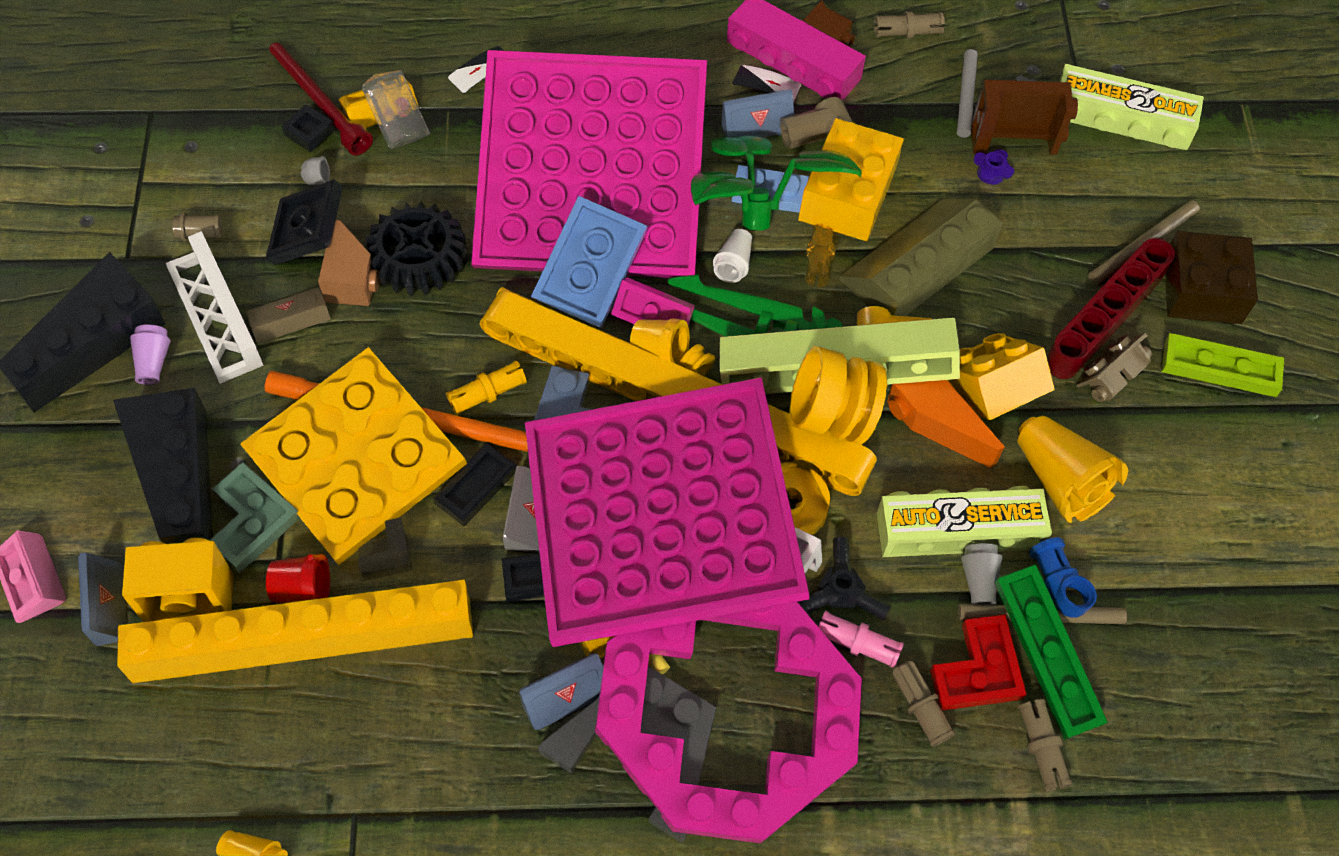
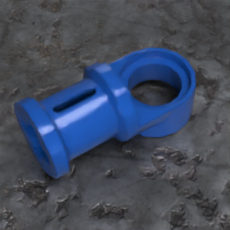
[1029,537,1097,618]

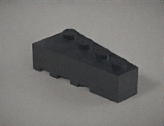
[0,252,165,413]
[113,388,213,544]

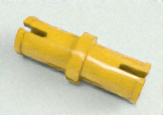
[446,361,527,415]

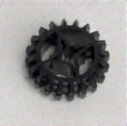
[365,201,467,297]

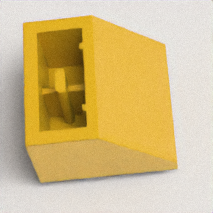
[947,333,1055,420]

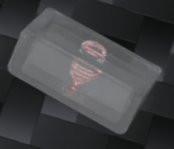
[362,70,430,149]

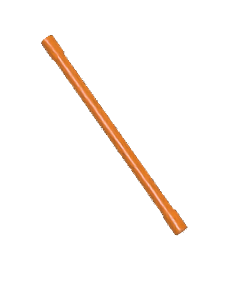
[265,370,528,452]

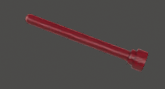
[269,42,373,156]

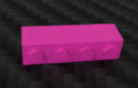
[727,0,866,101]

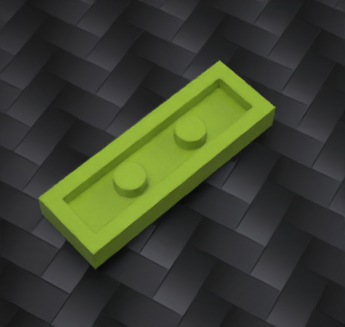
[1161,333,1284,397]

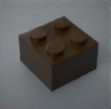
[1165,231,1258,324]

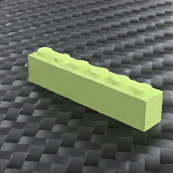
[720,318,960,394]

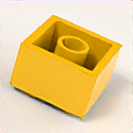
[122,538,234,622]

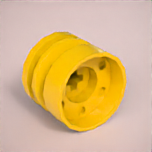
[790,346,887,445]

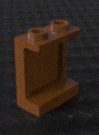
[971,79,1078,155]

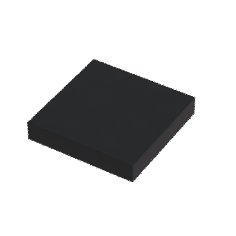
[266,179,343,265]

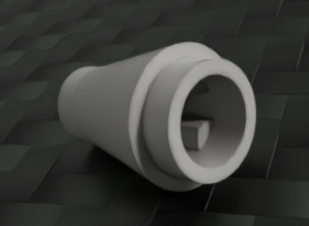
[961,543,1003,605]

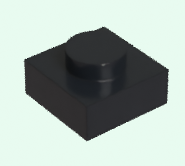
[281,104,334,152]

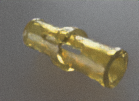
[805,223,836,287]

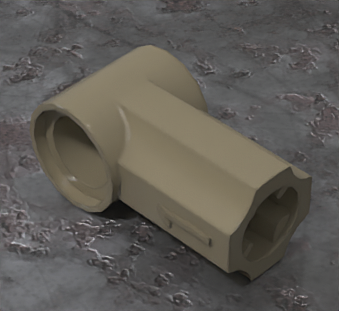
[779,97,853,149]

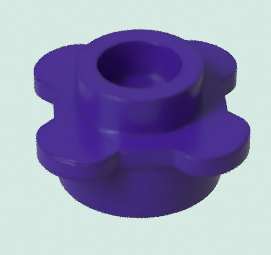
[973,149,1014,185]

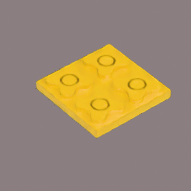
[240,347,467,565]

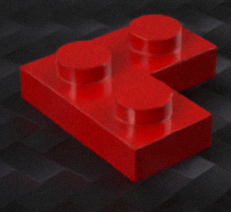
[930,614,1026,711]

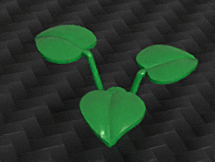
[690,135,862,231]

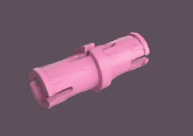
[819,611,904,668]

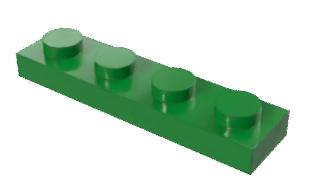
[994,564,1108,740]

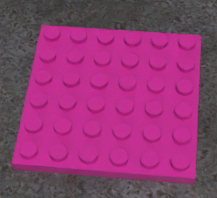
[471,50,707,278]
[525,377,809,647]

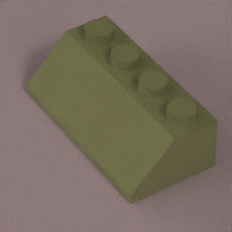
[839,199,1003,316]

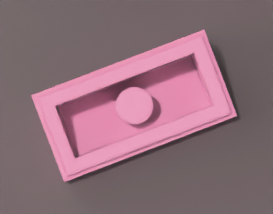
[0,530,66,623]

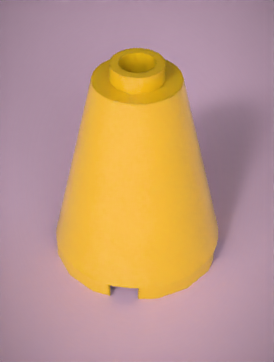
[1017,416,1129,523]

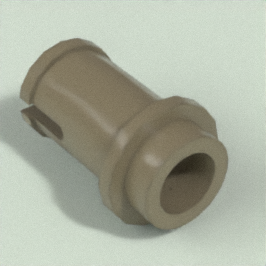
[172,212,223,242]

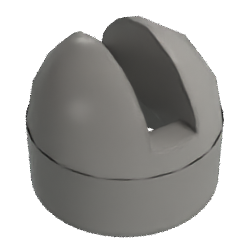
[300,156,330,186]

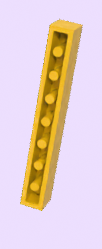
[117,580,474,683]

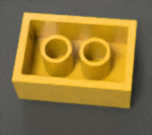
[798,118,904,242]

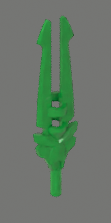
[668,275,843,337]

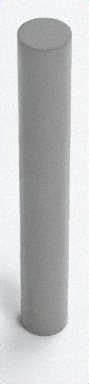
[957,49,978,138]

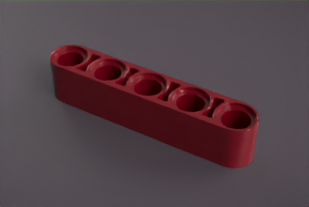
[1047,238,1175,379]

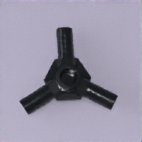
[798,537,892,621]

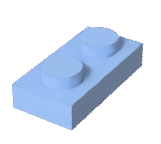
[732,165,809,213]

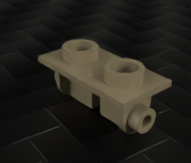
[1076,332,1152,402]

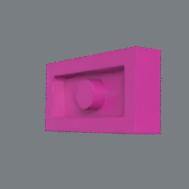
[611,277,695,325]

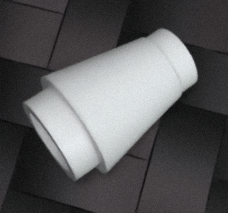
[713,229,752,283]

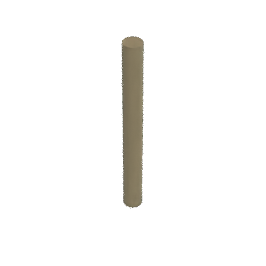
[1088,200,1200,285]
[958,604,1127,624]

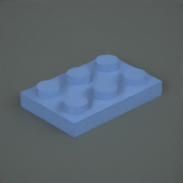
[531,196,648,330]

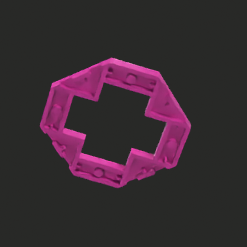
[595,602,862,843]

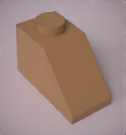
[318,220,380,306]

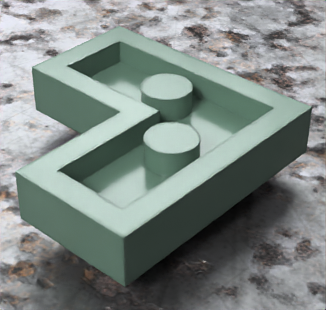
[209,462,300,574]

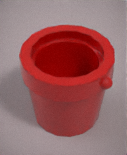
[266,554,331,603]

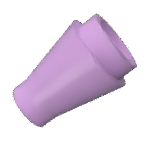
[130,325,171,385]

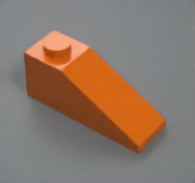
[887,380,1005,468]

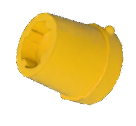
[630,318,690,365]

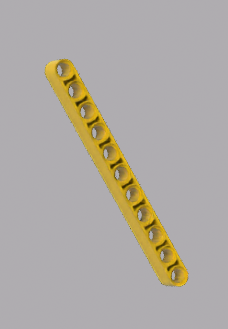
[480,291,877,496]

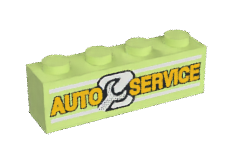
[1059,64,1204,151]
[877,486,1052,557]

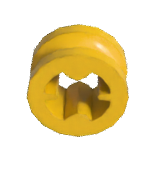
[679,344,715,376]

